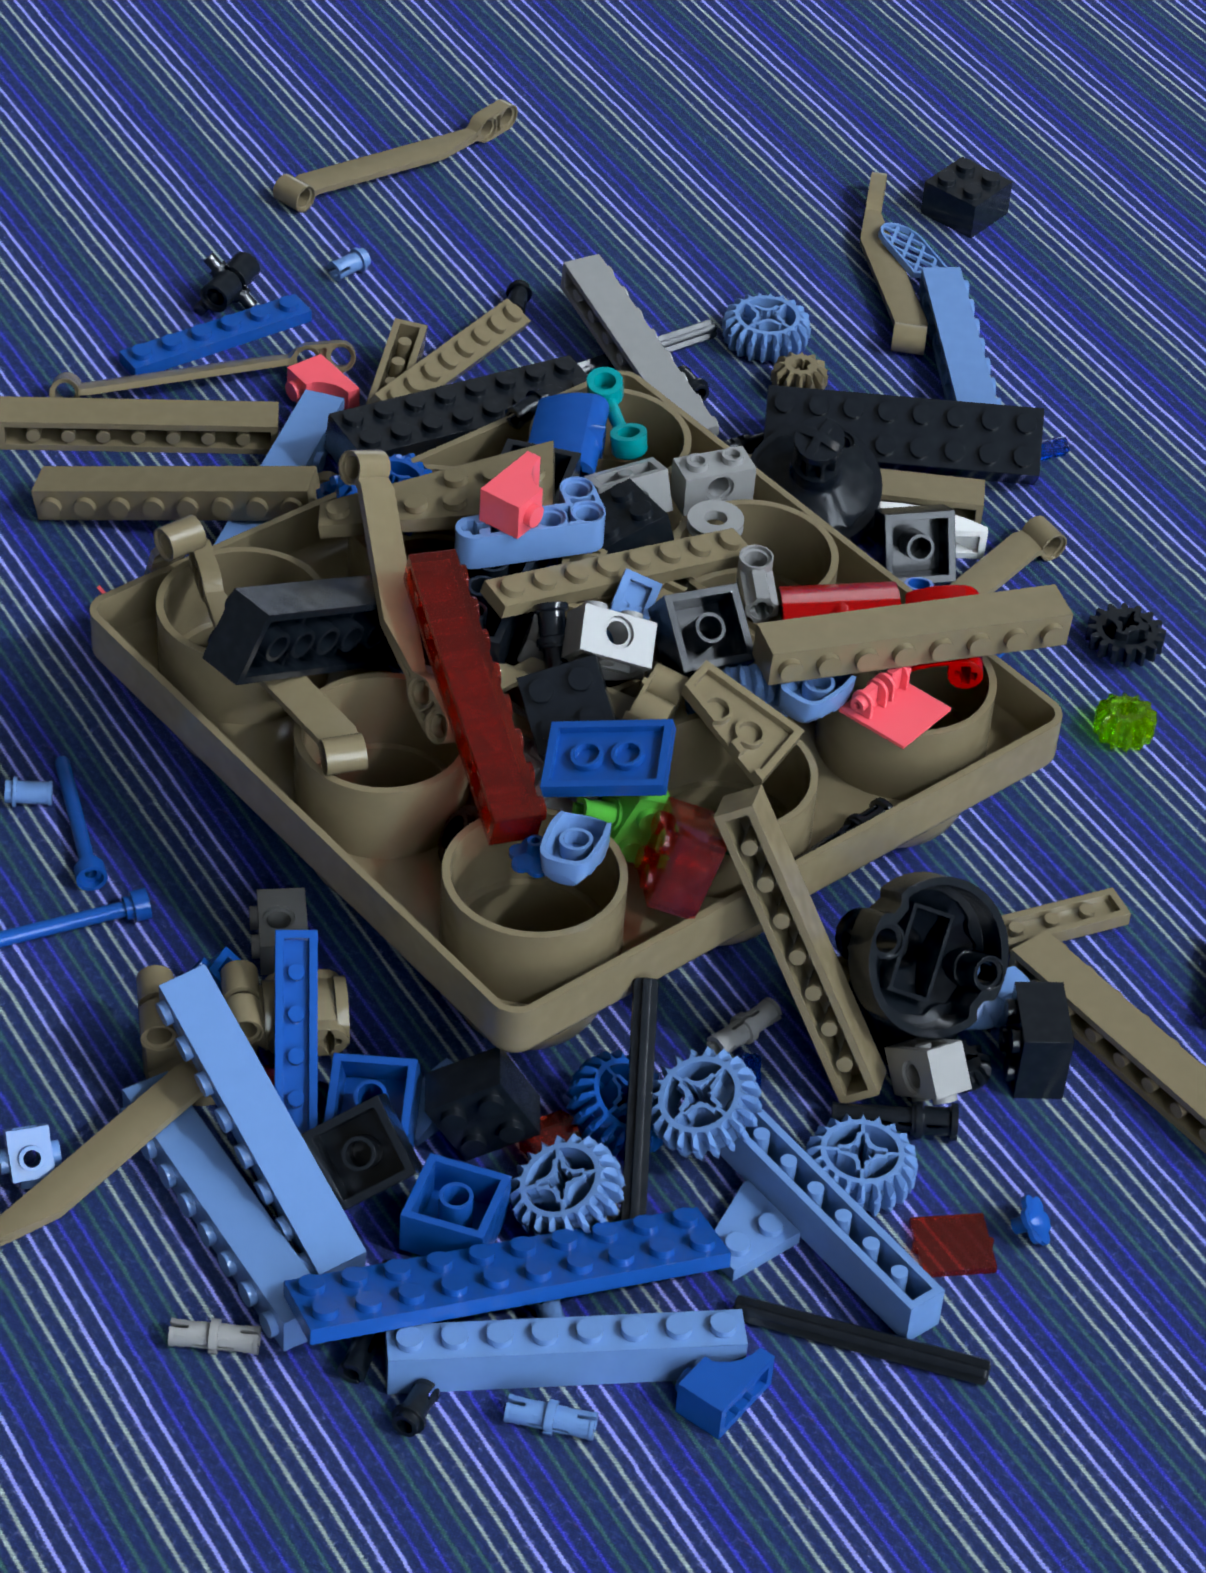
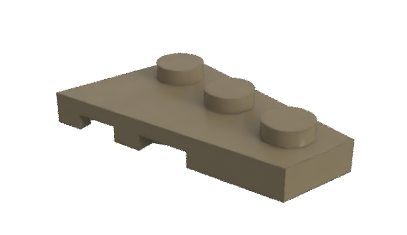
[681,660,805,786]

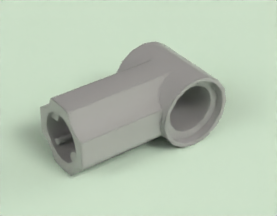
[736,544,779,623]

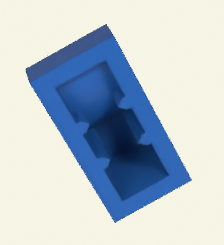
[675,1347,775,1440]

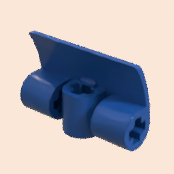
[528,392,610,477]

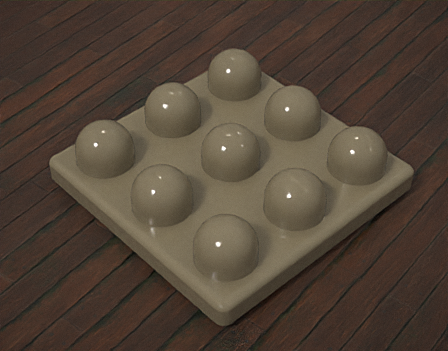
[90,370,1063,1053]

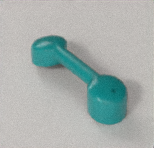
[587,367,648,460]

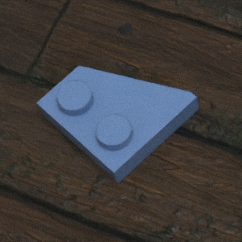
[715,1180,801,1281]

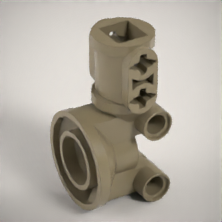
[136,960,350,1106]

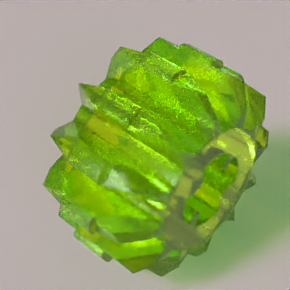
[1093,692,1157,753]

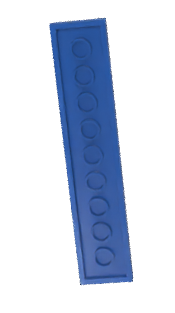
[284,1207,731,1345]

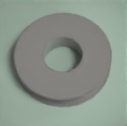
[687,500,744,536]

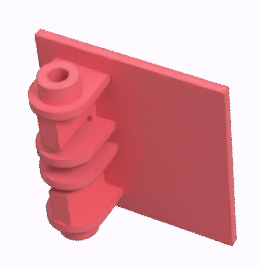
[839,666,951,749]

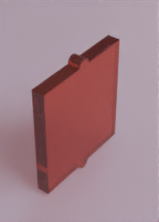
[909,1213,997,1277]

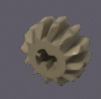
[771,352,828,390]

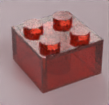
[634,797,727,919]

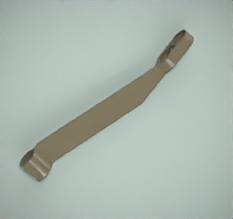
[273,99,518,213]
[860,172,928,355]
[49,340,356,398]
[338,449,464,745]
[127,514,207,583]
[950,515,1067,594]
[189,539,368,776]
[0,1060,212,1247]

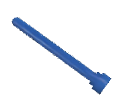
[55,756,108,891]
[0,888,152,948]

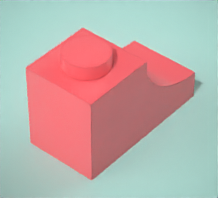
[285,354,360,410]
[479,451,544,539]

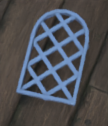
[878,222,947,278]

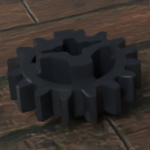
[1085,603,1166,667]

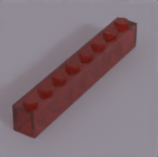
[403,549,547,845]

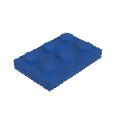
[540,719,676,797]

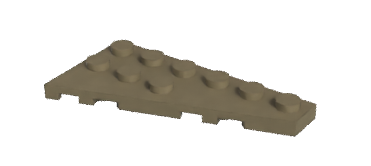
[318,440,555,539]

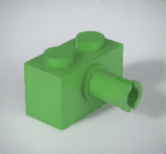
[572,790,674,863]

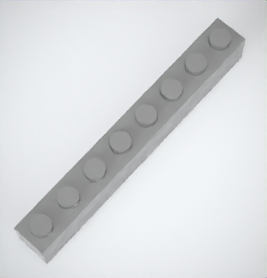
[560,254,719,436]

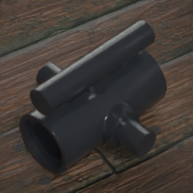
[193,251,260,316]

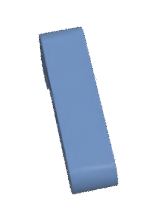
[454,476,606,569]

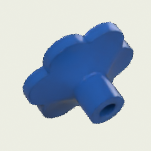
[509,835,545,878]
[1011,1194,1051,1246]

